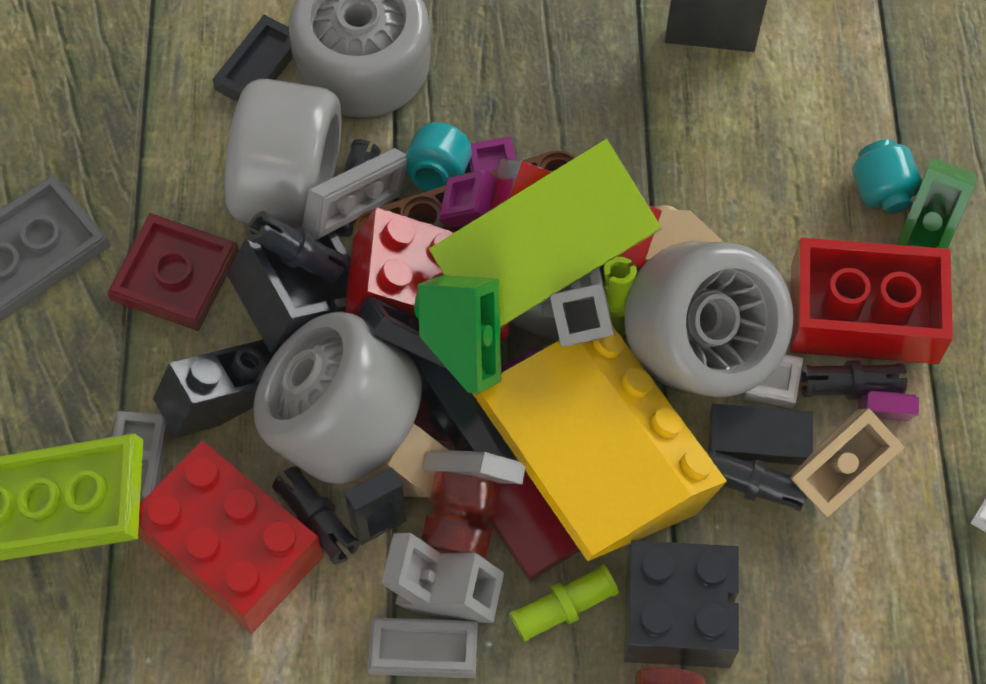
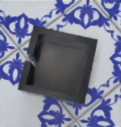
[227,228,351,353]
[624,540,739,668]

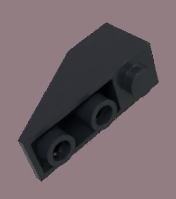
[153,339,275,438]
[406,350,518,487]

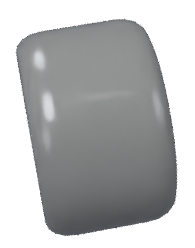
[289,0,431,118]
[224,79,341,228]
[624,241,793,397]
[253,312,422,484]

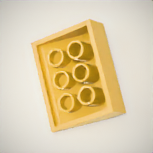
[472,325,727,561]

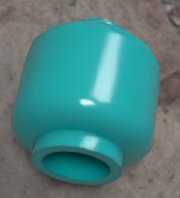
[405,122,472,192]
[852,139,922,214]

